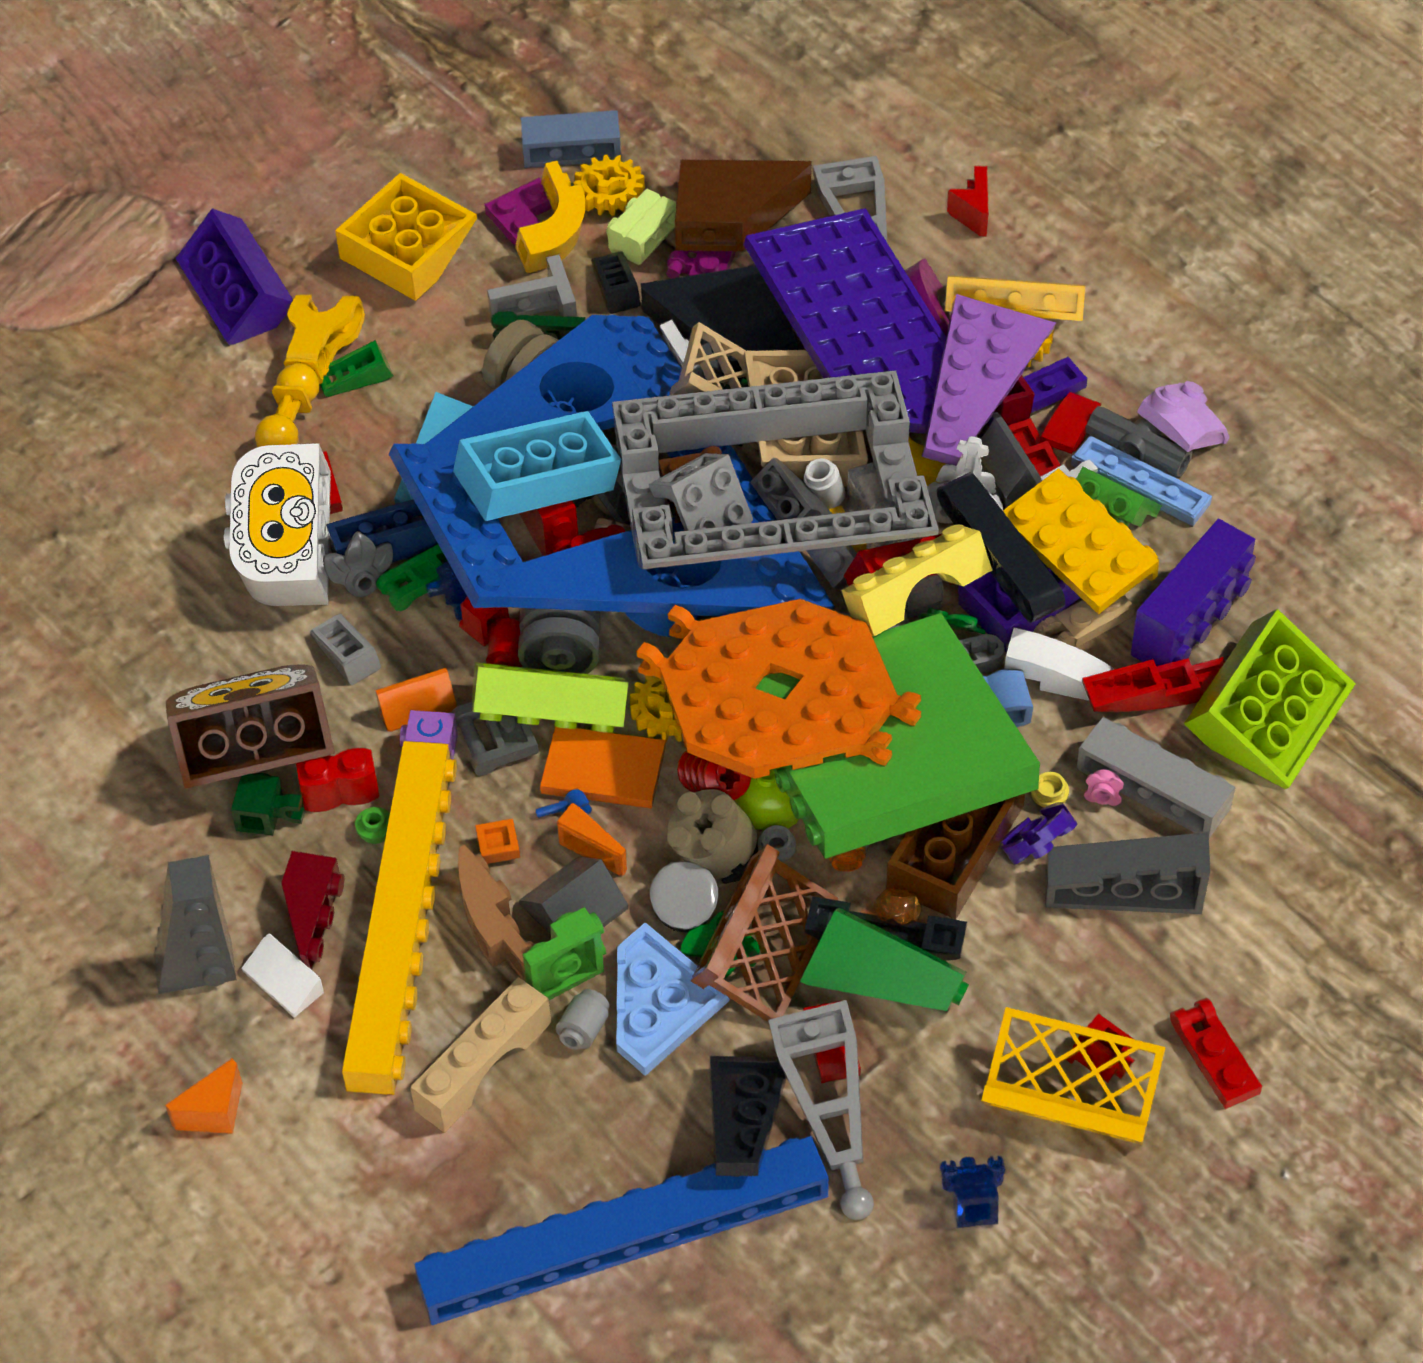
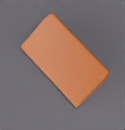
[376,668,457,732]

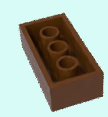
[886,794,1025,920]

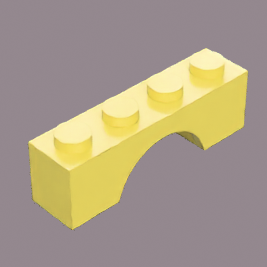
[841,524,992,636]

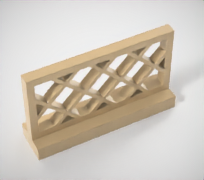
[669,322,759,451]

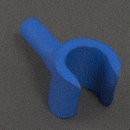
[535,789,592,818]

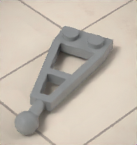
[813,156,887,242]
[768,1000,874,1220]

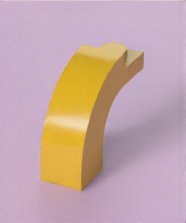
[515,161,586,274]

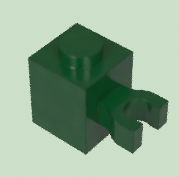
[231,773,305,836]

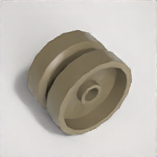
[482,320,559,390]

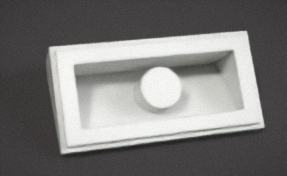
[242,933,324,1018]

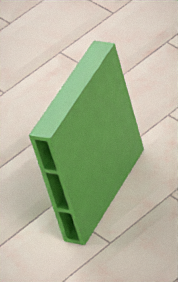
[756,613,1040,859]

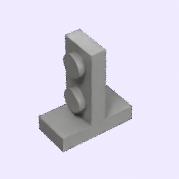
[487,255,577,318]

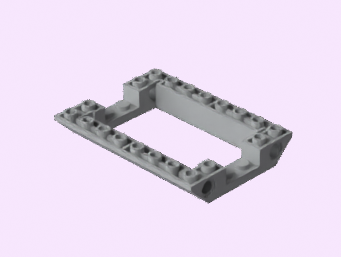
[612,370,939,569]

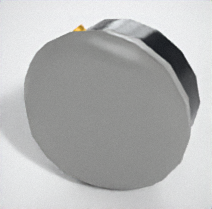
[650,861,718,933]

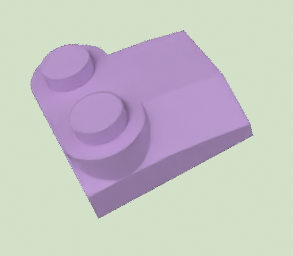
[1137,381,1230,452]

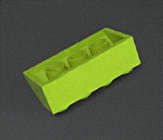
[472,662,628,733]

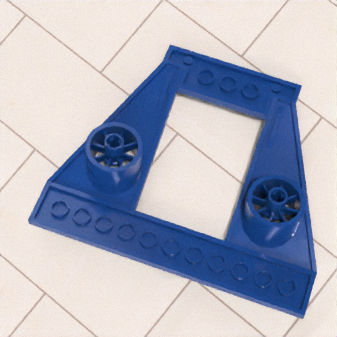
[389,314,835,638]

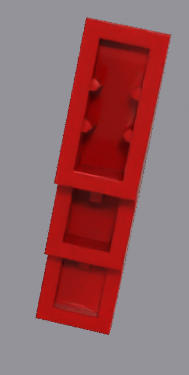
[1082,657,1225,712]

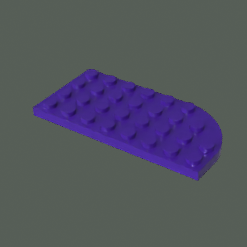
[743,208,946,434]

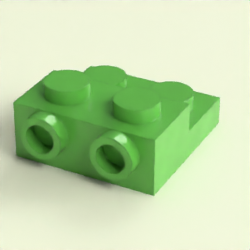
[1076,467,1162,527]
[523,907,606,1000]

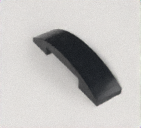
[805,896,967,961]

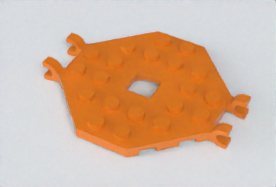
[636,599,921,779]

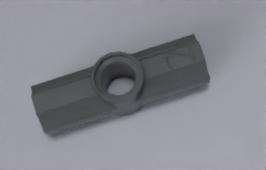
[1086,406,1193,478]

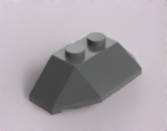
[980,411,1042,510]

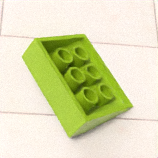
[1184,609,1356,789]

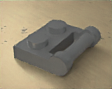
[451,702,539,776]

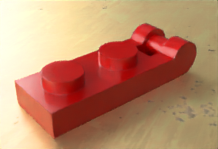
[1170,998,1262,1109]

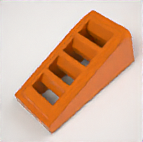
[557,803,627,876]

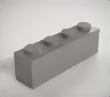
[1077,717,1235,838]

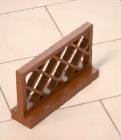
[690,844,839,1023]

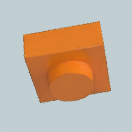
[475,818,520,864]

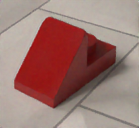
[947,166,989,237]

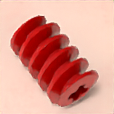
[677,750,751,800]

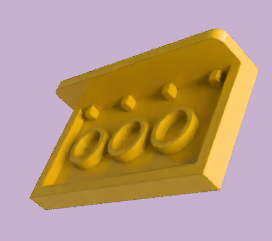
[1003,468,1159,614]

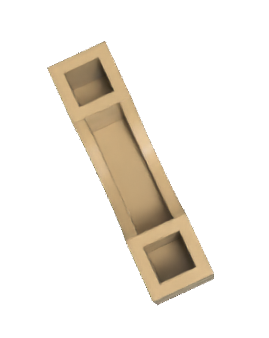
[410,977,551,1133]

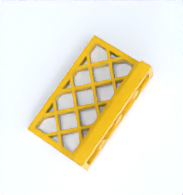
[945,275,1085,321]
[981,1007,1166,1145]

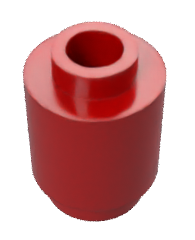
[486,618,522,667]

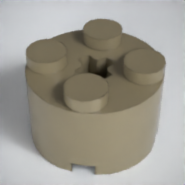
[667,789,757,879]

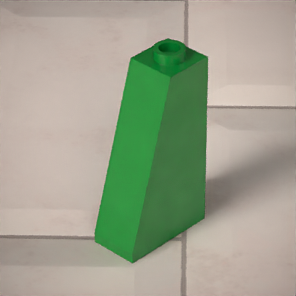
[800,908,969,1011]

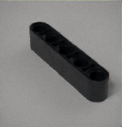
[936,472,1065,623]

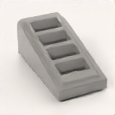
[310,613,381,685]

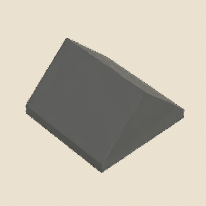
[519,857,629,935]

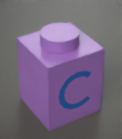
[400,710,458,759]

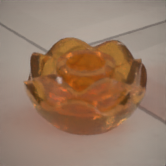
[873,888,922,924]

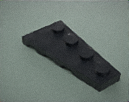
[709,1056,787,1177]

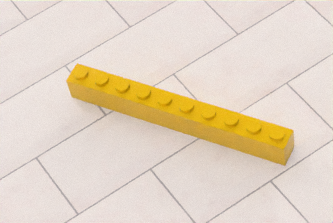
[342,741,457,1095]

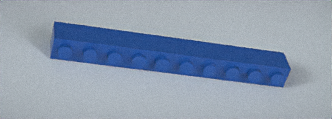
[414,1136,829,1326]

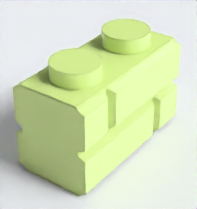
[606,189,677,265]

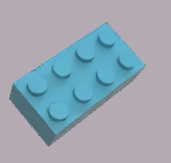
[453,411,621,521]

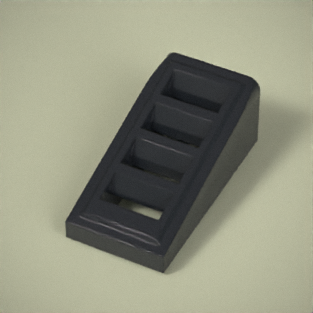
[591,252,641,314]

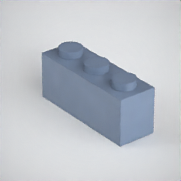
[521,110,621,168]

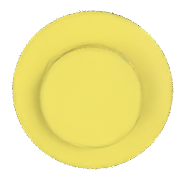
[1031,772,1069,808]

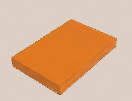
[540,727,666,809]

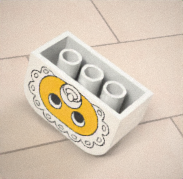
[224,443,331,606]

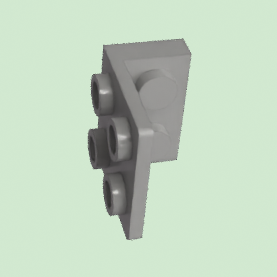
[648,453,753,531]

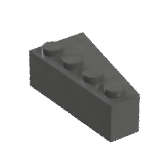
[1045,832,1210,914]
[154,855,237,994]

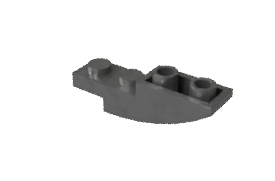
[750,457,857,590]

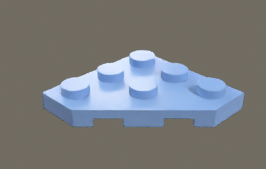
[616,922,730,1076]

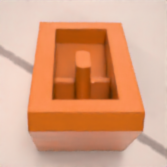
[165,1058,242,1134]

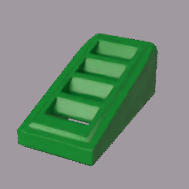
[320,340,394,397]

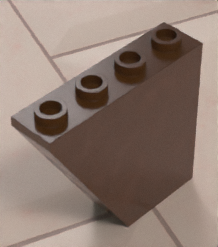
[675,159,812,251]

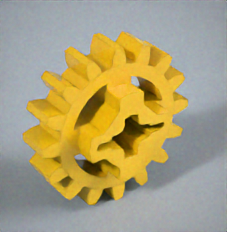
[574,155,645,216]
[630,675,682,742]

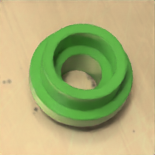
[355,807,390,844]

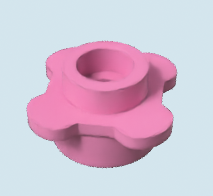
[1084,770,1124,806]

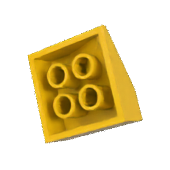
[335,173,477,301]

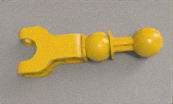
[255,294,365,447]

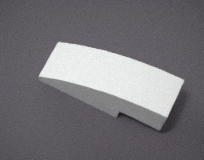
[1005,628,1114,701]

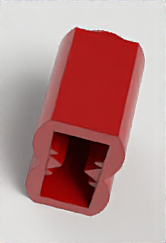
[296,748,380,812]

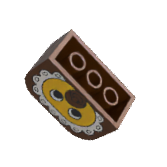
[165,664,335,789]

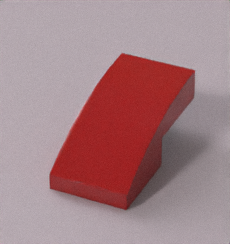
[1040,392,1102,454]
[1008,418,1061,477]

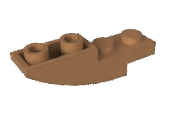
[458,844,534,982]

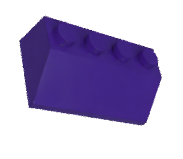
[176,208,293,345]

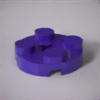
[1001,802,1078,864]

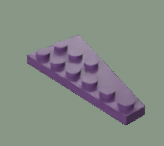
[922,294,1056,466]

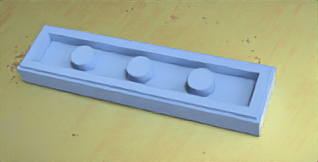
[1071,435,1212,526]

